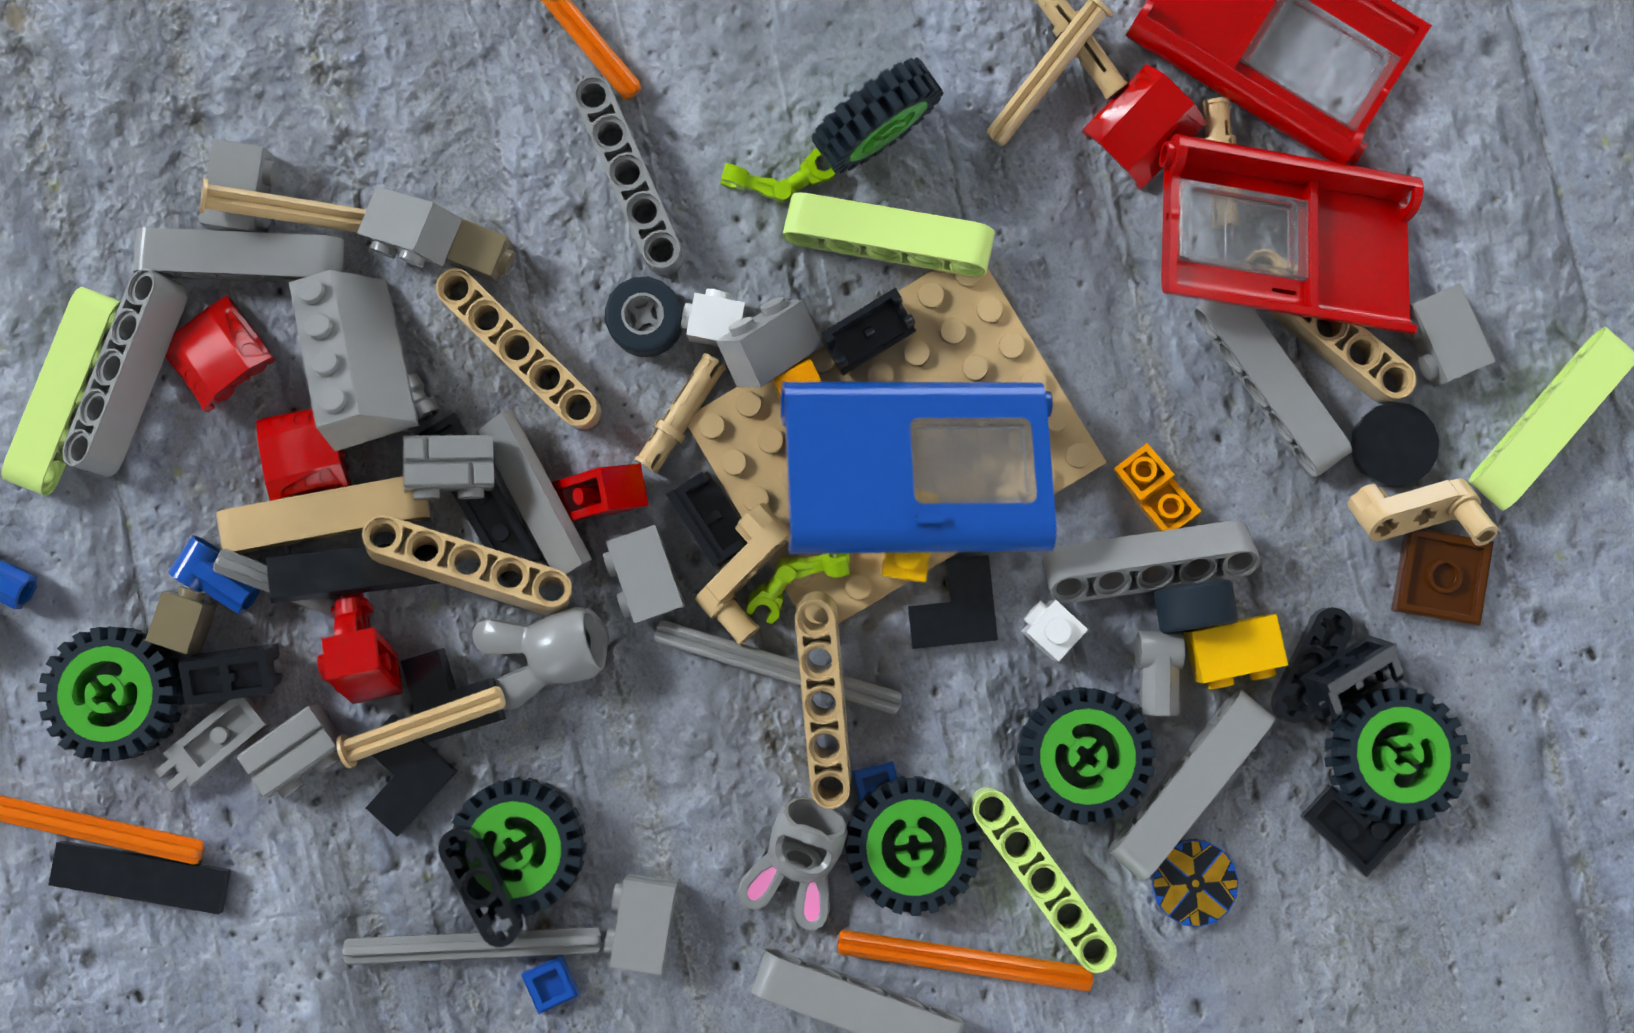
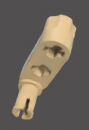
[1348,478,1500,546]
[694,502,790,646]

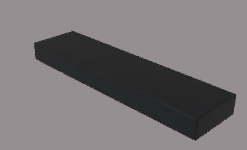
[417,413,543,581]
[266,543,440,604]
[48,841,231,914]

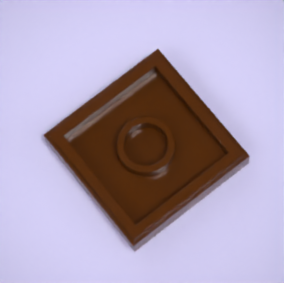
[1391,529,1494,626]

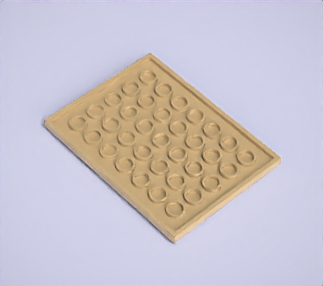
[688,269,1107,624]

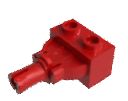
[317,593,403,704]

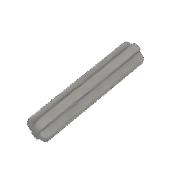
[213,549,338,617]

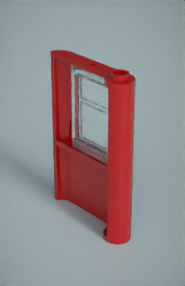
[1125,0,1432,165]
[1159,134,1424,334]

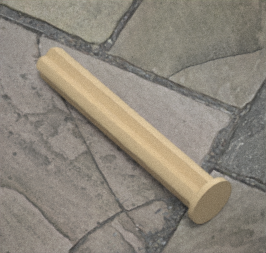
[986,0,1114,146]
[200,178,367,233]
[336,686,506,769]

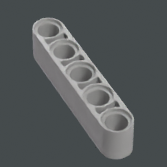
[573,75,683,276]
[133,228,345,283]
[62,268,187,477]
[1193,300,1352,478]
[1042,521,1260,603]
[1108,689,1275,881]
[751,949,966,1033]

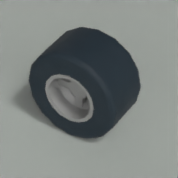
[605,276,683,357]
[1154,580,1238,633]

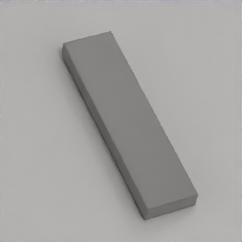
[477,409,592,576]

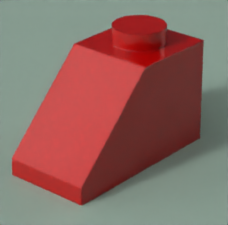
[551,463,648,522]

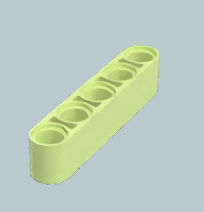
[782,193,995,277]
[1,287,121,496]
[1468,327,1634,511]
[970,787,1117,973]

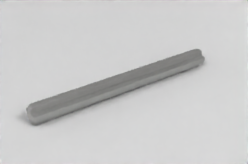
[654,620,902,714]
[342,927,602,965]

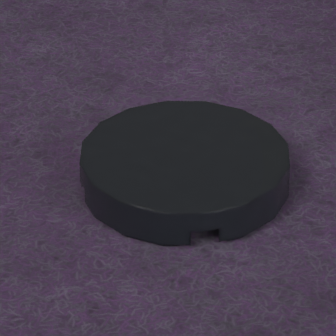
[1351,402,1439,487]

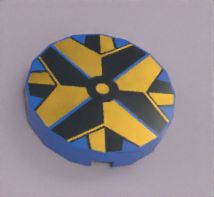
[1150,839,1239,927]

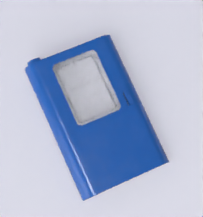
[780,382,1057,554]

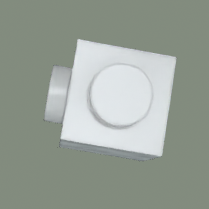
[681,289,747,347]
[1021,600,1088,662]

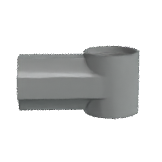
[1135,630,1185,716]

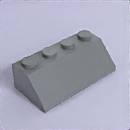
[289,270,419,451]

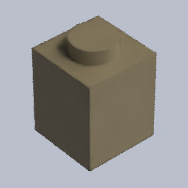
[446,218,516,284]
[145,586,217,654]

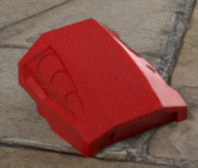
[1082,64,1207,190]
[165,295,276,413]
[256,408,352,501]

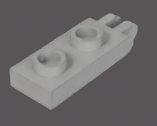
[155,697,271,792]

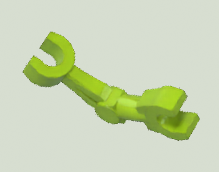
[720,148,836,203]
[746,553,850,624]

